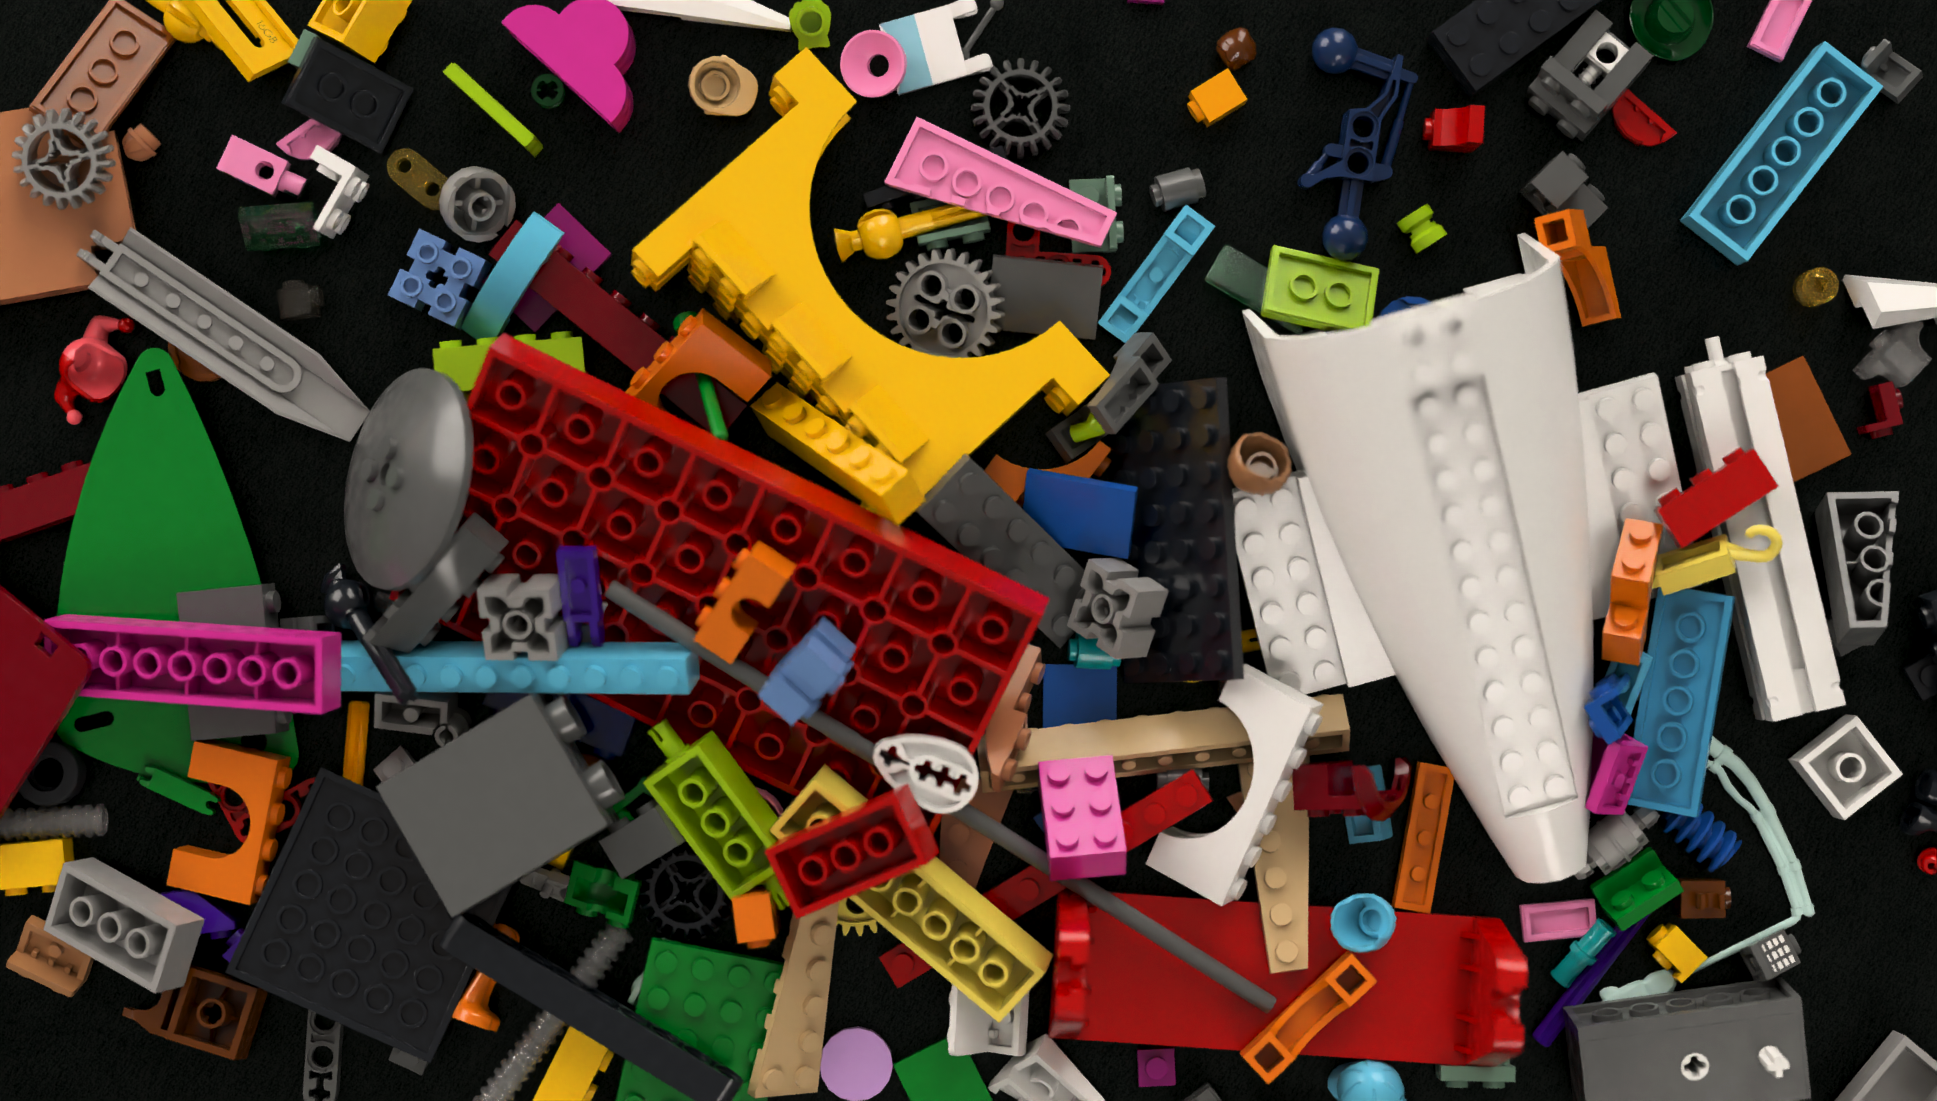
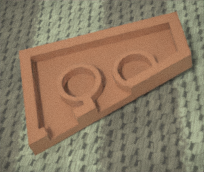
[939,778,1013,889]

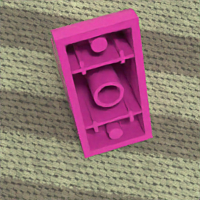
[501,0,636,133]

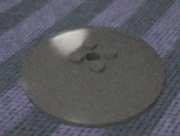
[344,368,473,591]

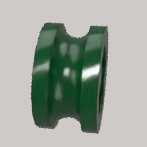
[531,74,566,109]

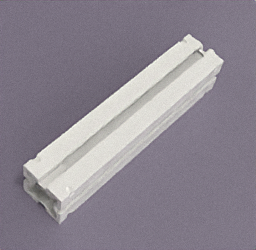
[1675,336,1846,722]

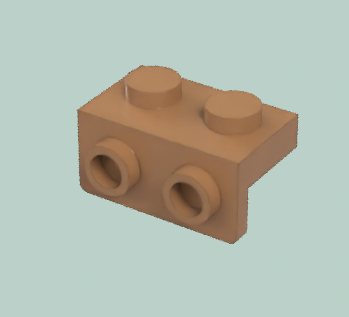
[6,915,94,997]

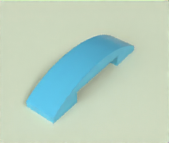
[1098,205,1215,343]
[461,212,565,339]

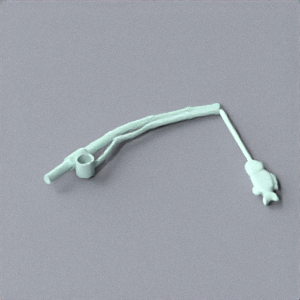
[1599,690,1815,1002]

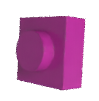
[1137,1047,1176,1087]

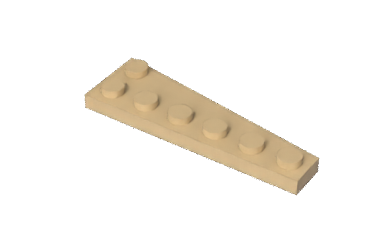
[1237,755,1310,974]
[747,901,839,1098]

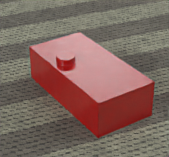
[764,783,940,919]

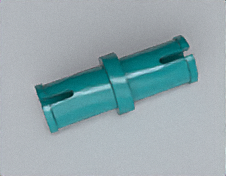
[1550,918,1616,988]

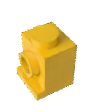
[1646,923,1708,984]

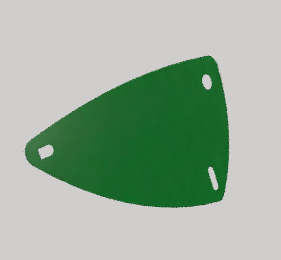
[57,348,299,783]

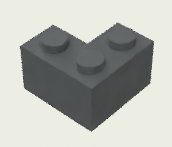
[1519,151,1608,228]
[599,799,686,879]

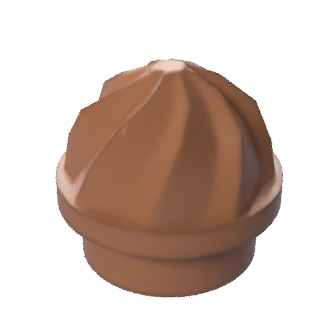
[122,123,162,161]

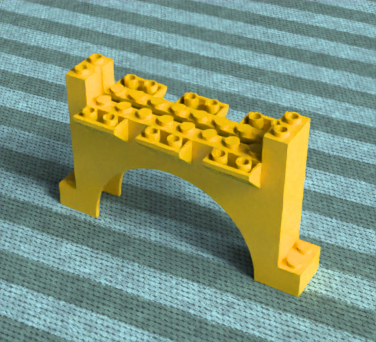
[631,47,1110,521]

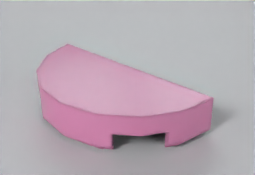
[275,119,342,160]

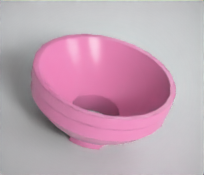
[840,30,907,98]

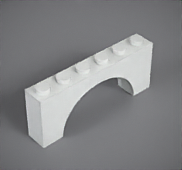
[1146,664,1323,906]

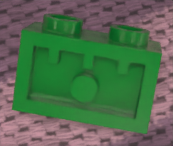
[1590,847,1684,932]

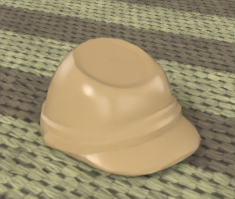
[688,55,758,117]

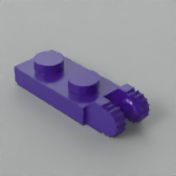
[556,546,605,647]

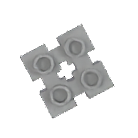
[1067,558,1169,659]
[477,574,570,661]

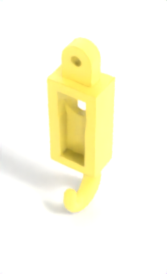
[1652,525,1783,595]

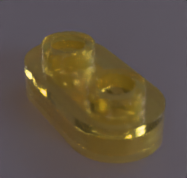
[387,148,448,210]

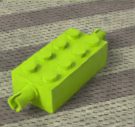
[643,718,790,910]

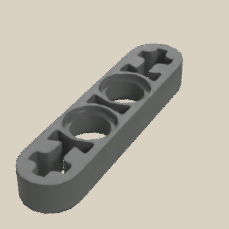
[303,1009,344,1101]

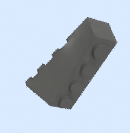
[362,512,509,653]

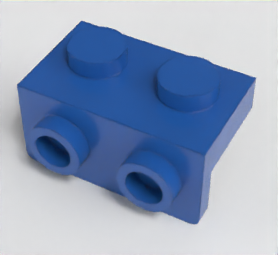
[1584,672,1633,745]

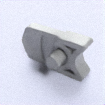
[519,868,570,902]

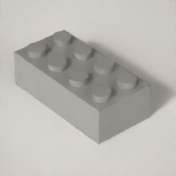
[43,857,205,993]

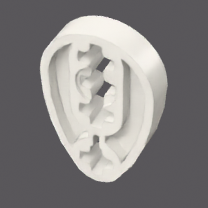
[873,734,979,814]

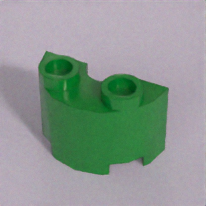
[564,860,642,929]

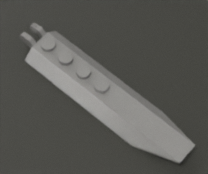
[76,227,370,442]

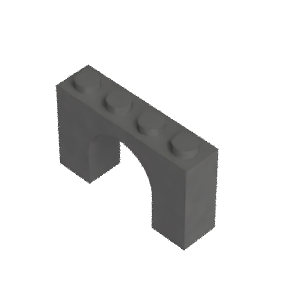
[176,583,292,741]

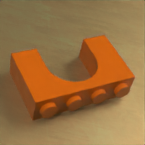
[626,308,772,415]
[166,739,292,905]

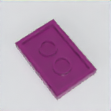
[482,203,612,333]

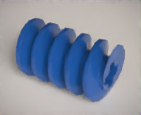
[1660,803,1742,872]

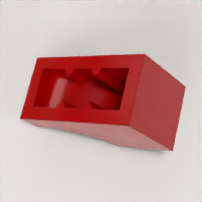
[1423,105,1485,153]

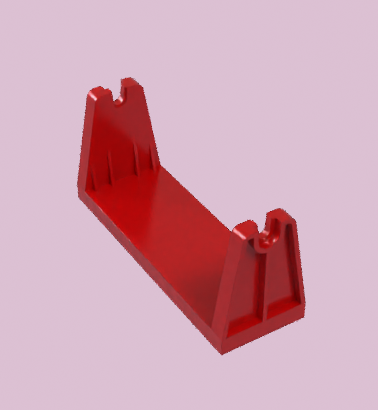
[1048,889,1527,1067]

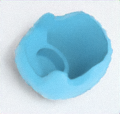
[1330,893,1397,953]

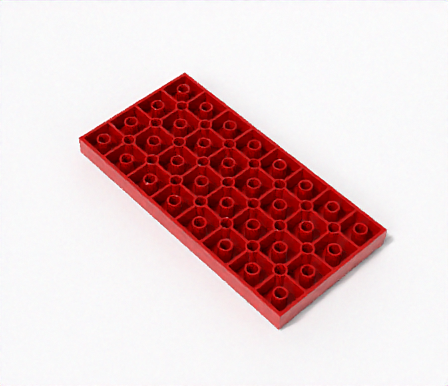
[389,333,1050,836]

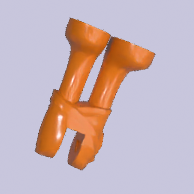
[452,923,520,1032]

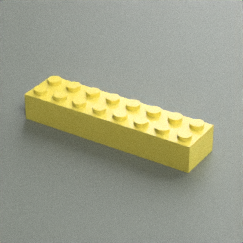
[769,764,1053,1023]

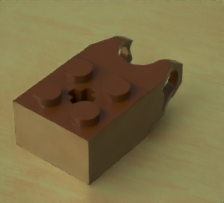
[122,964,268,1060]

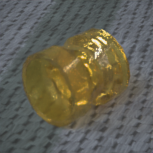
[1793,267,1839,307]

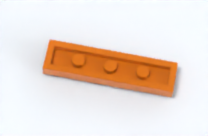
[1392,761,1454,914]

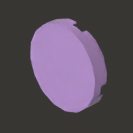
[820,1026,893,1101]

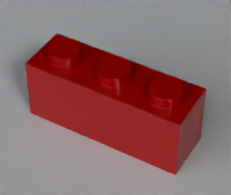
[1653,447,1779,548]

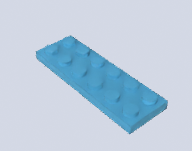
[1627,587,1736,818]

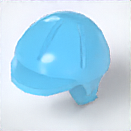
[1328,1059,1407,1101]

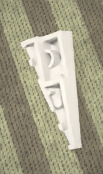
[607,0,791,32]
[1843,275,1937,329]
[987,1033,1105,1101]

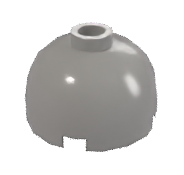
[439,166,516,243]

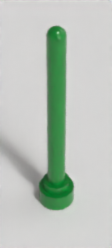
[673,311,728,441]

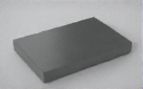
[990,254,1103,340]

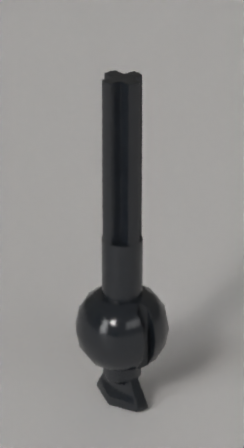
[320,563,418,706]

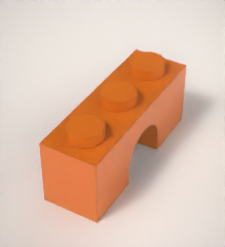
[693,540,797,664]
[732,886,782,949]

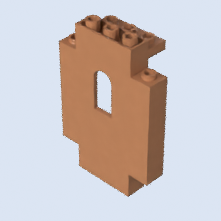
[0,108,136,306]

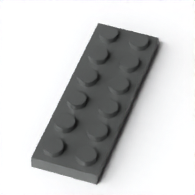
[915,454,1086,648]

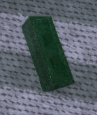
[1204,245,1305,335]

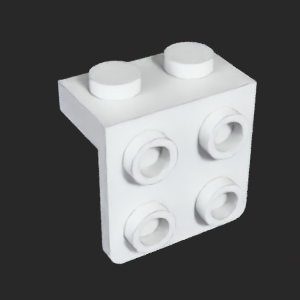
[947,984,1029,1056]

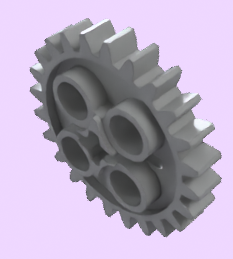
[886,248,1005,358]

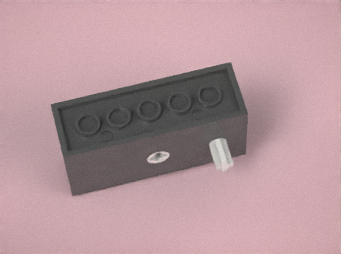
[1563,977,1811,1101]

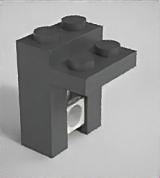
[1526,10,1653,141]

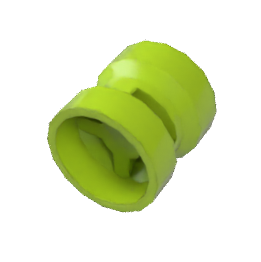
[1397,203,1447,254]

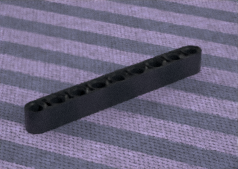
[440,912,743,1101]

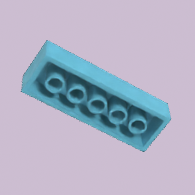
[1680,41,1883,266]

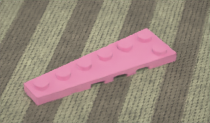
[885,117,1117,248]

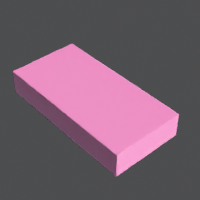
[1747,0,1812,63]
[1519,898,1596,943]

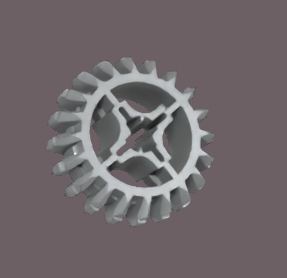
[11,108,116,210]

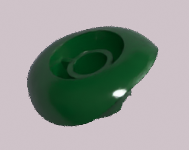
[1629,0,1714,61]

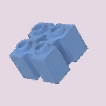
[388,228,492,330]
[758,617,857,726]

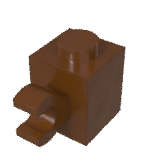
[1673,878,1731,919]

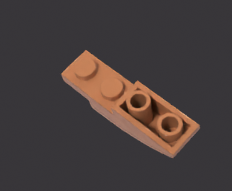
[986,644,1046,793]

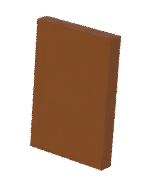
[1765,356,1852,483]

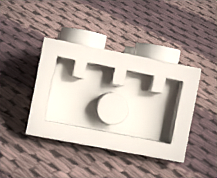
[310,145,369,239]

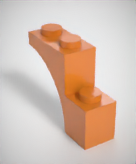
[1534,209,1621,327]
[984,441,1112,507]
[1602,518,1663,666]

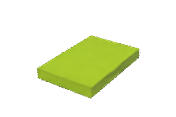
[443,62,543,157]
[1261,245,1379,332]

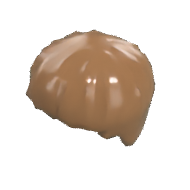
[1227,432,1292,497]

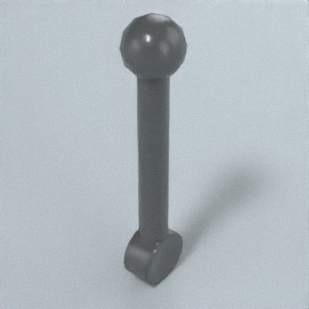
[961,0,1004,60]

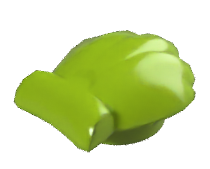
[789,0,831,51]

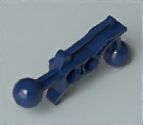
[1297,27,1418,261]

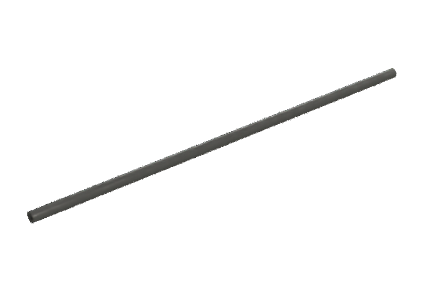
[604,580,1277,1014]

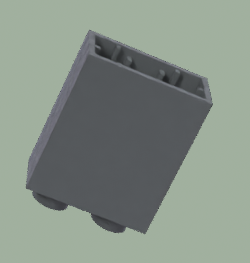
[376,693,625,917]

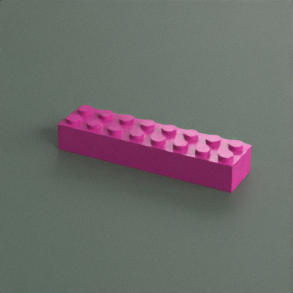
[44,614,341,714]

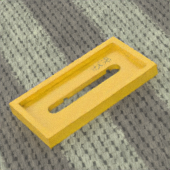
[182,0,298,82]

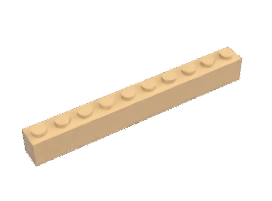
[977,694,1350,793]

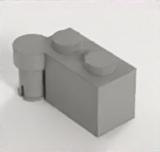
[374,692,472,747]

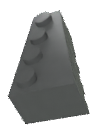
[1814,491,1899,646]

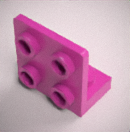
[1584,732,1649,815]

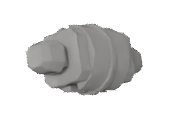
[1575,807,1660,880]

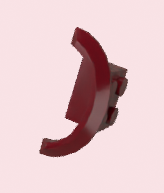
[1292,757,1411,821]

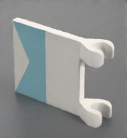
[879,0,993,95]

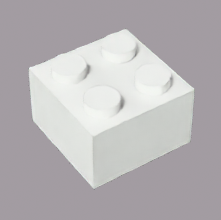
[1788,714,1903,820]

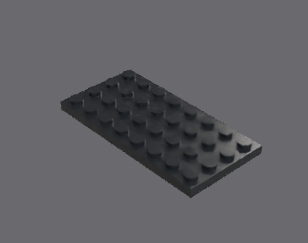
[1110,377,1244,683]

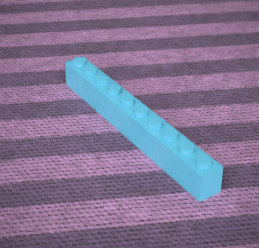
[341,640,700,694]

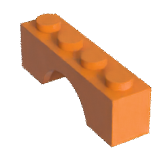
[1239,951,1377,1084]

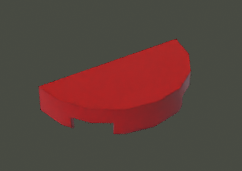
[1611,89,1677,147]

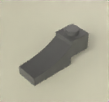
[1087,332,1172,434]

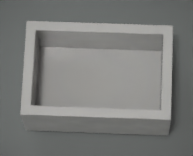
[1835,1030,1937,1101]

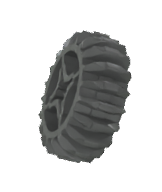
[971,58,1070,159]

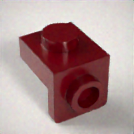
[1857,381,1903,439]

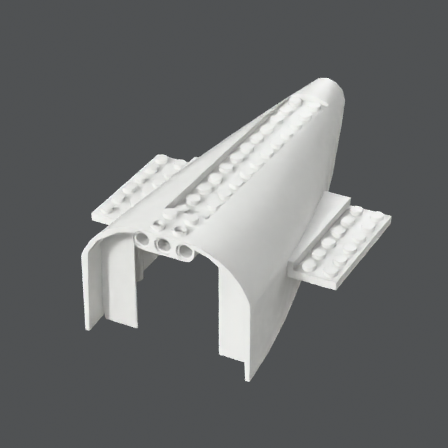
[1233,233,1702,883]

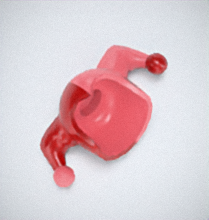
[54,315,135,425]

